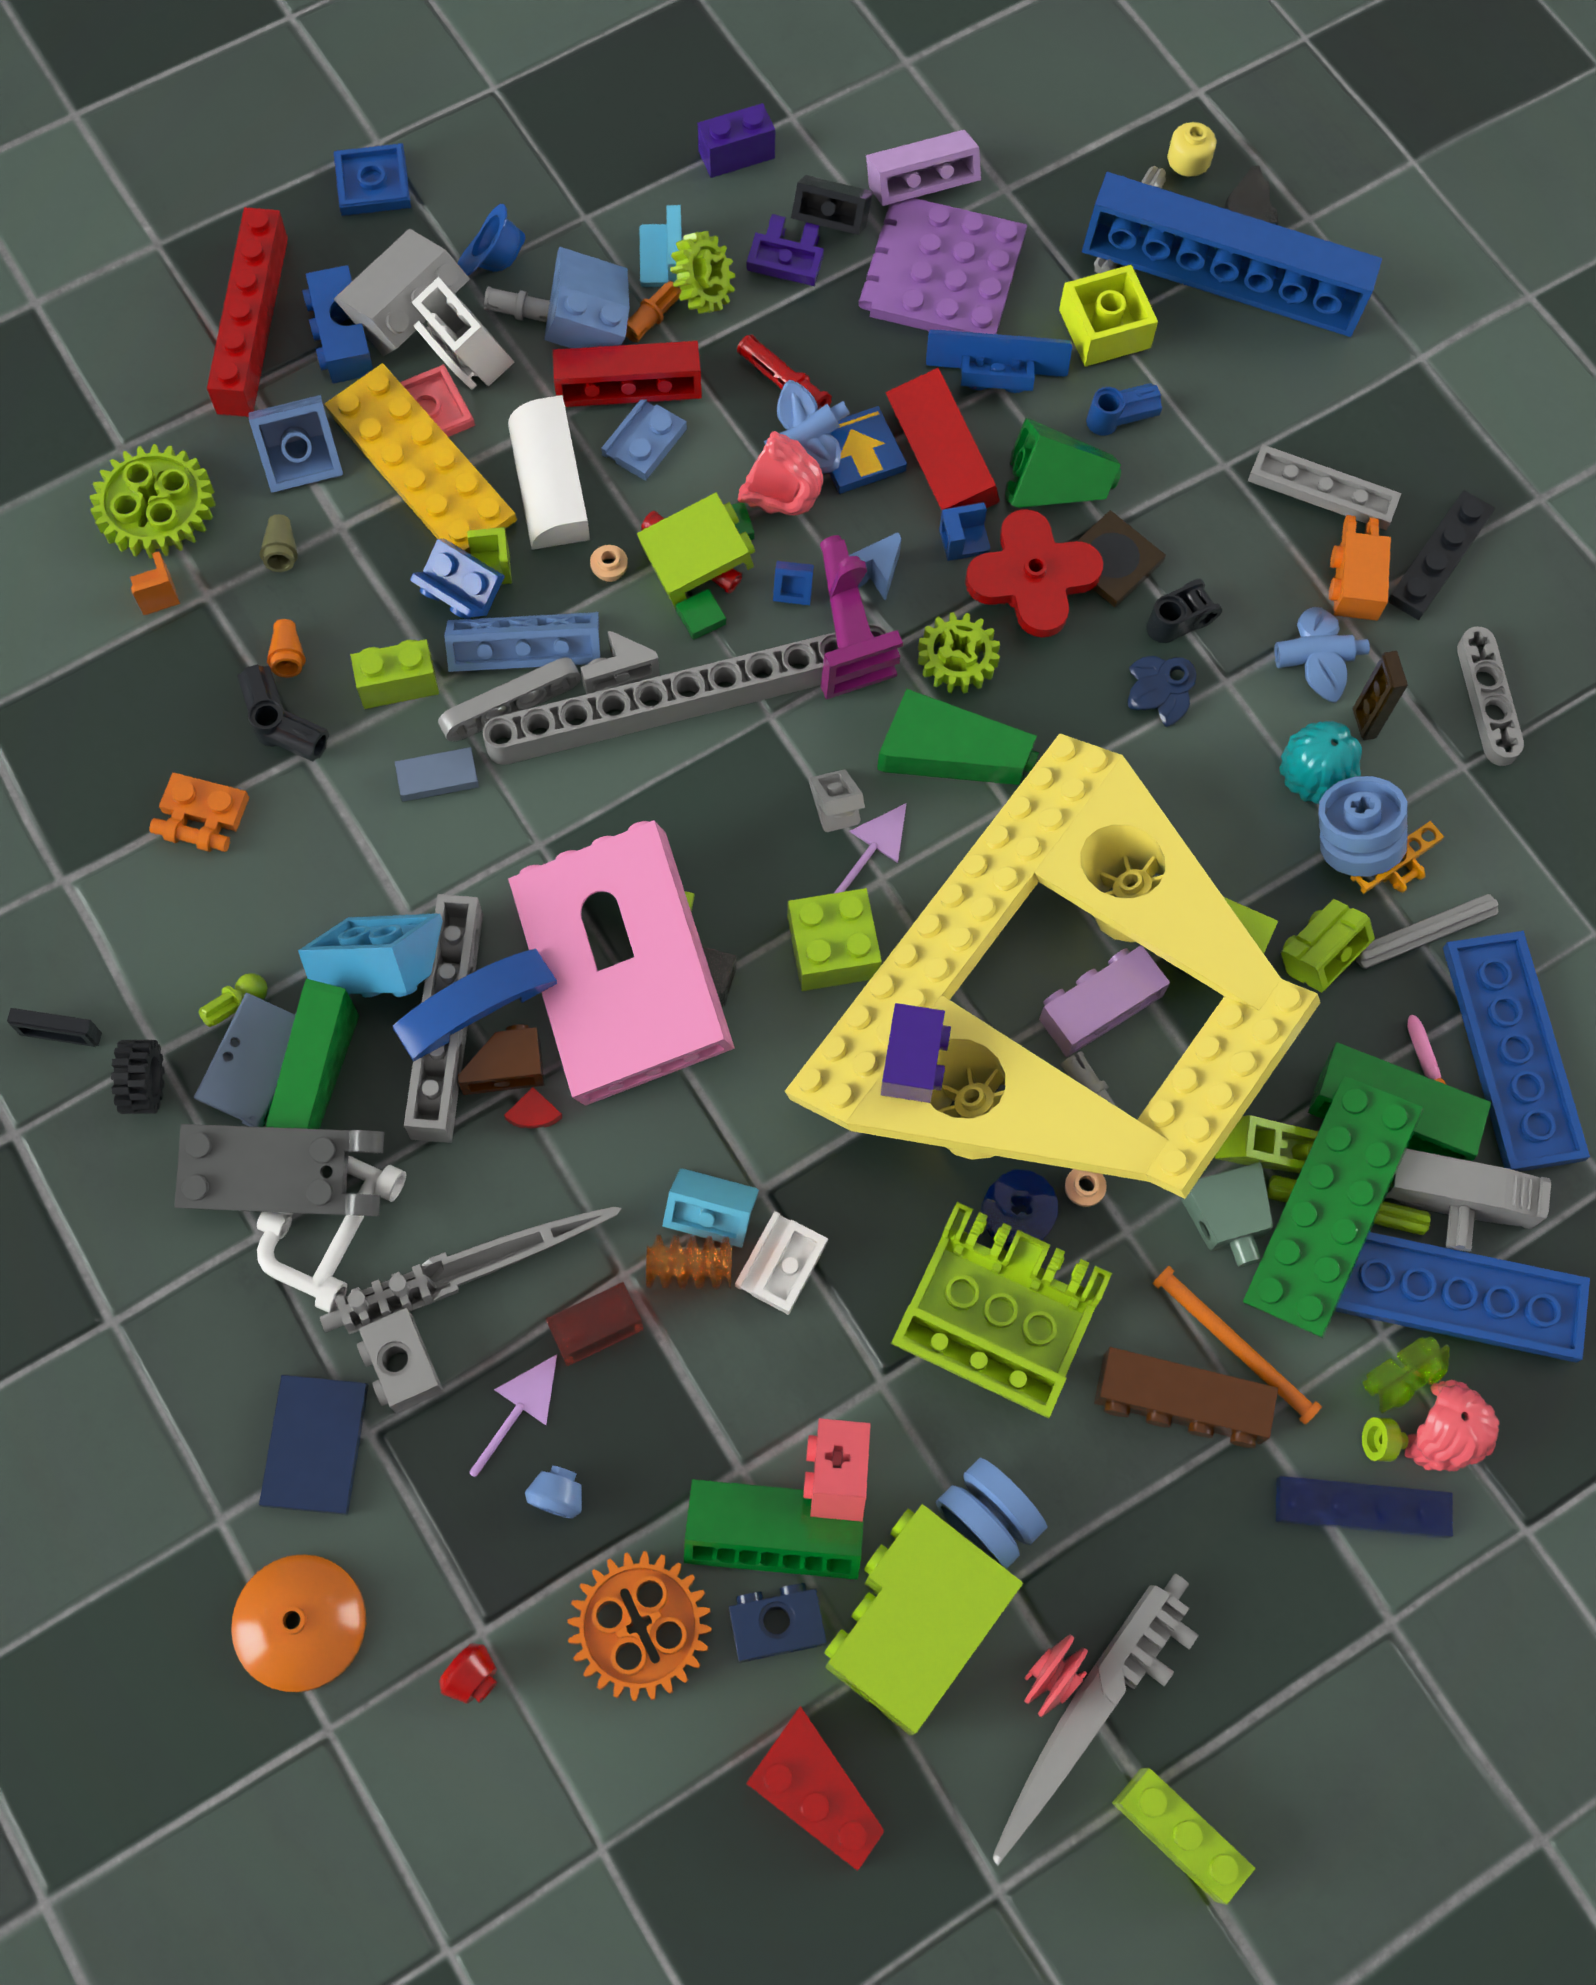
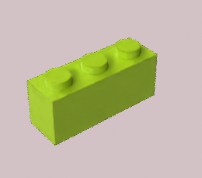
[1112,1768,1256,1905]

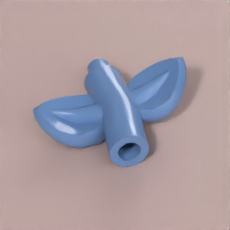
[764,380,850,474]
[1275,607,1370,703]

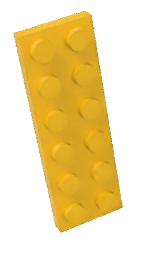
[324,363,517,554]

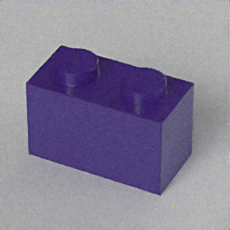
[698,103,775,178]
[881,1003,951,1103]

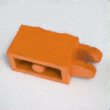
[1329,515,1391,621]

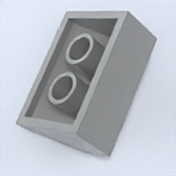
[334,229,470,356]

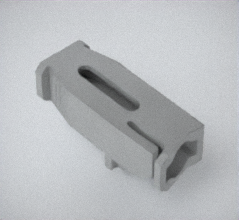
[1385,1149,1551,1252]

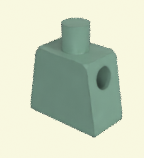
[1180,1162,1273,1268]

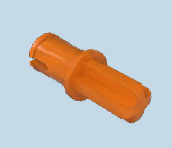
[626,281,681,343]

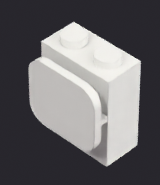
[412,277,515,390]

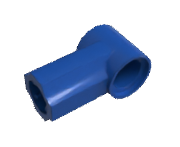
[1086,383,1162,436]

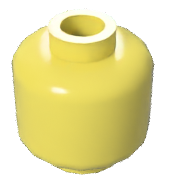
[1167,122,1216,177]

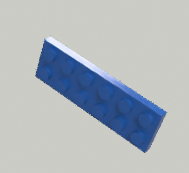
[1443,931,1590,1172]
[1335,1232,1590,1363]

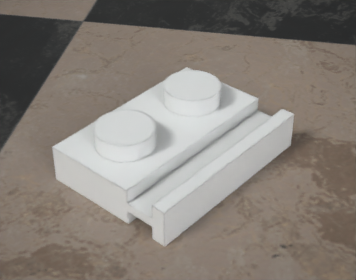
[735,1211,828,1315]

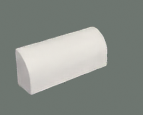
[508,395,590,550]

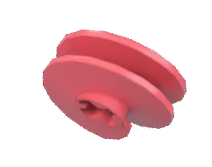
[1024,1634,1088,1718]

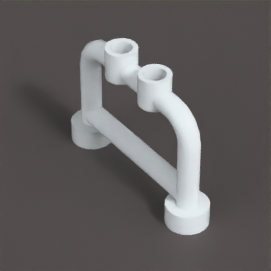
[257,1156,406,1313]

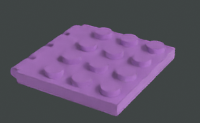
[858,198,1027,334]

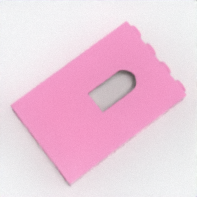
[508,820,735,1106]

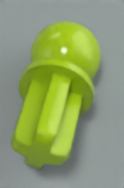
[198,973,268,1027]

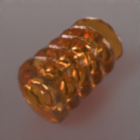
[646,1235,732,1290]

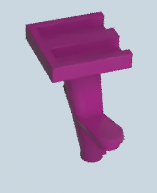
[820,535,903,700]

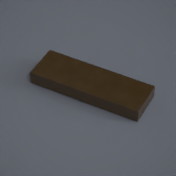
[1353,651,1408,741]

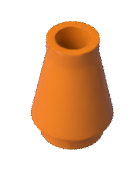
[267,619,306,678]

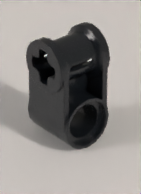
[1147,579,1223,643]

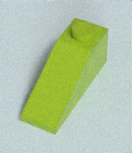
[1215,1115,1319,1173]

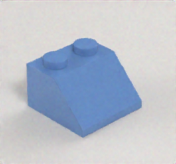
[249,395,343,493]

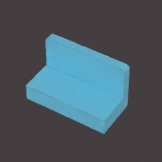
[639,205,682,287]
[662,1168,759,1248]

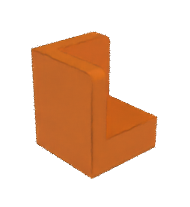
[130,551,180,615]

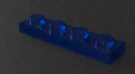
[1276,1476,1453,1538]

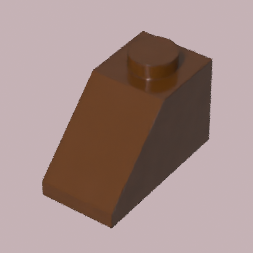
[458,1024,545,1095]

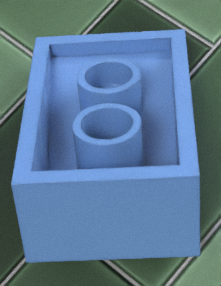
[544,247,630,348]

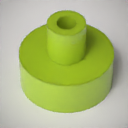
[1362,1417,1409,1462]

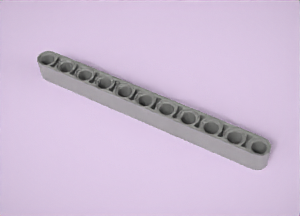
[483,624,887,765]

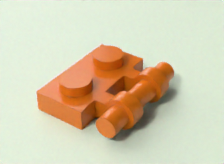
[149,772,249,852]

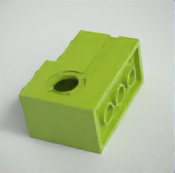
[824,1504,1023,1736]

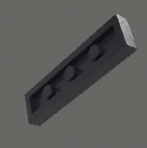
[1388,490,1496,620]

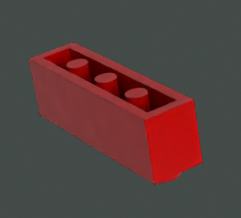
[553,341,702,407]

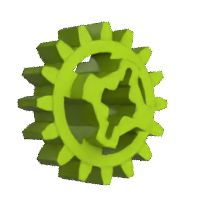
[670,231,735,314]
[918,612,1000,693]

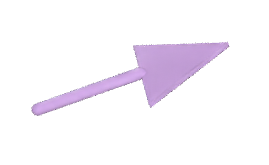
[834,803,906,893]
[470,1355,557,1477]

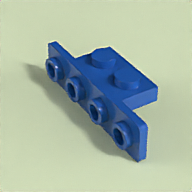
[926,329,1072,393]

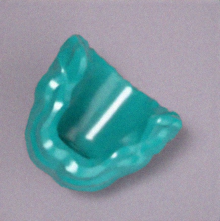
[1279,721,1362,804]

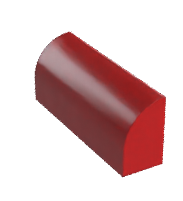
[885,367,1000,510]

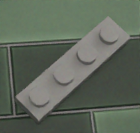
[1248,444,1401,531]

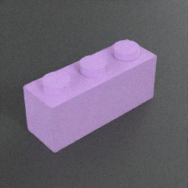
[866,130,981,206]
[1039,945,1170,1057]

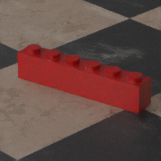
[207,207,288,417]

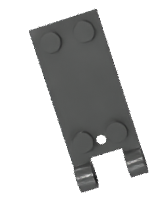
[174,1124,385,1216]

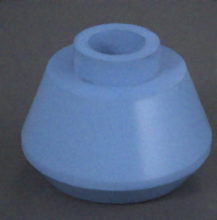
[525,1465,582,1519]

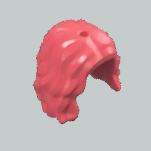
[738,431,823,516]
[1404,1380,1500,1472]

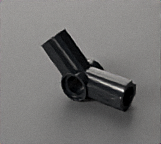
[237,664,329,762]

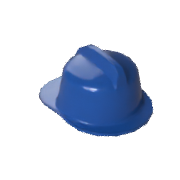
[457,204,526,276]

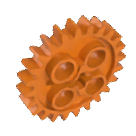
[567,1551,712,1702]

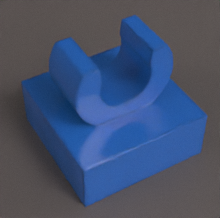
[773,561,814,605]

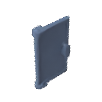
[193,993,296,1127]

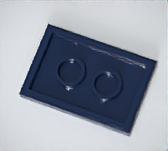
[259,1375,369,1515]

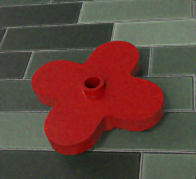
[965,509,1103,637]

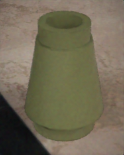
[260,514,298,572]

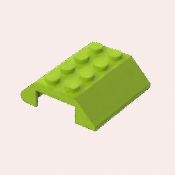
[891,1202,1112,1419]

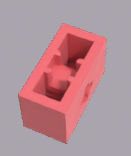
[803,1418,871,1522]

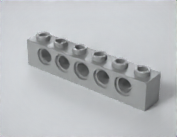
[404,894,483,1143]

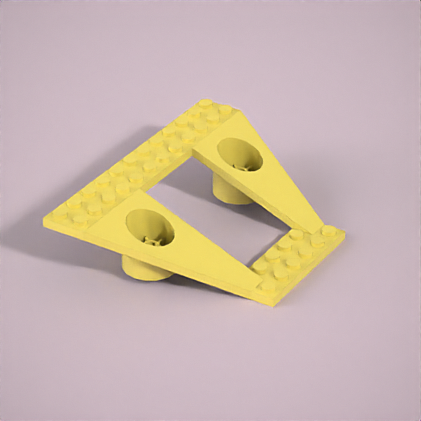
[784,734,1320,1199]

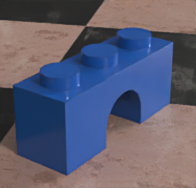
[302,265,374,384]

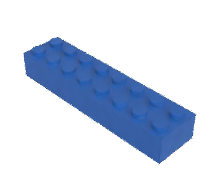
[1081,171,1382,337]

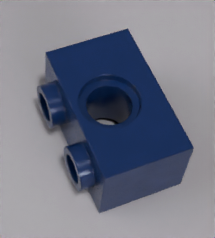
[729,1583,827,1663]

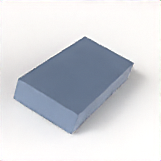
[395,747,479,802]

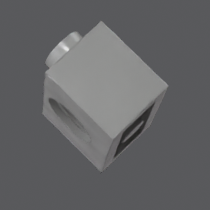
[357,1307,444,1414]

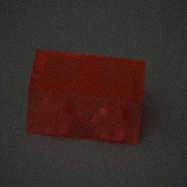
[546,1282,644,1366]

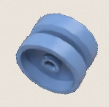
[1318,776,1408,876]
[935,1457,1048,1569]

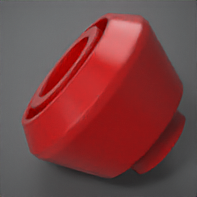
[439,1643,497,1704]

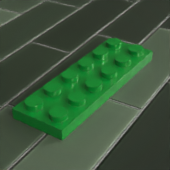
[1243,1075,1424,1339]

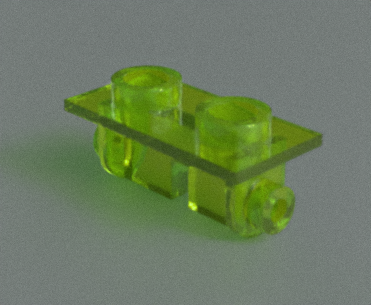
[1363,1336,1450,1414]

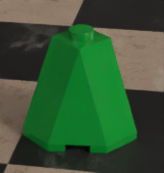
[1004,418,1121,508]

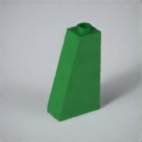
[877,689,1039,785]
[265,979,359,1129]

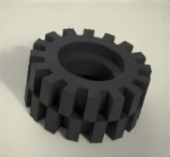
[111,1040,165,1114]

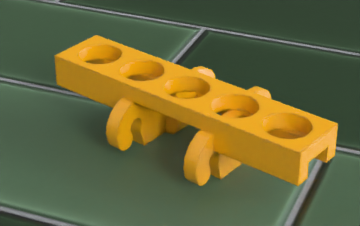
[1350,821,1444,894]

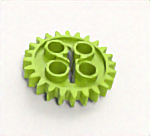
[90,444,216,558]

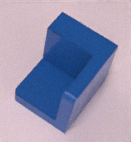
[939,503,990,561]

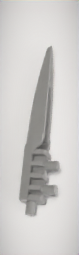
[320,1207,622,1334]
[993,1574,1199,1866]

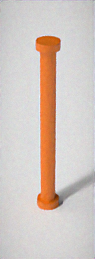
[1152,1266,1322,1425]

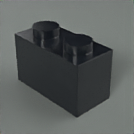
[791,175,873,235]

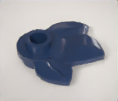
[1128,656,1197,727]

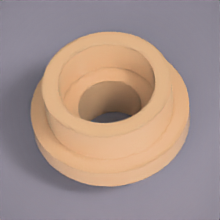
[590,545,628,582]
[1065,1169,1107,1207]

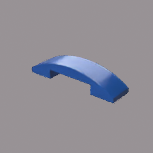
[393,949,557,1062]

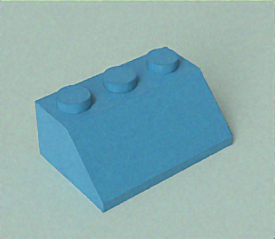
[298,913,443,997]

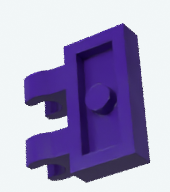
[746,214,824,286]

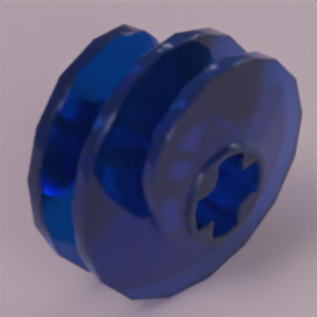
[981,1169,1058,1247]

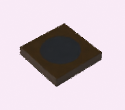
[1078,510,1166,608]

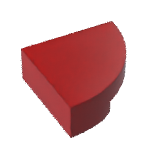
[504,1087,563,1128]

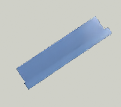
[444,612,601,672]

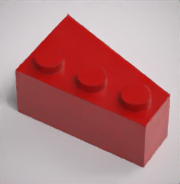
[746,1706,884,1871]

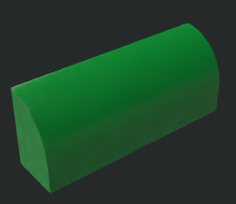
[1308,1042,1491,1161]
[684,1479,864,1580]

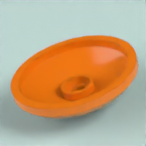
[231,1555,366,1692]

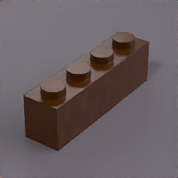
[1094,1347,1278,1448]

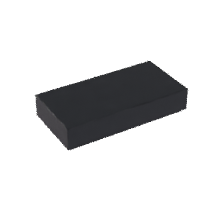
[7,1008,102,1047]

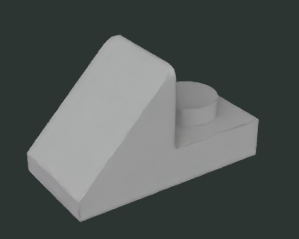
[580,631,660,694]
[808,769,865,832]

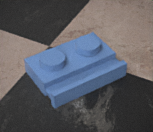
[601,399,687,481]

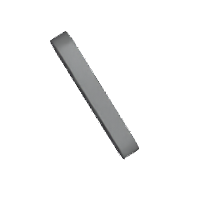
[1457,626,1524,766]
[438,657,581,742]

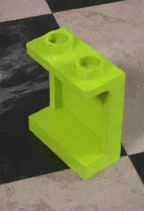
[636,492,756,609]

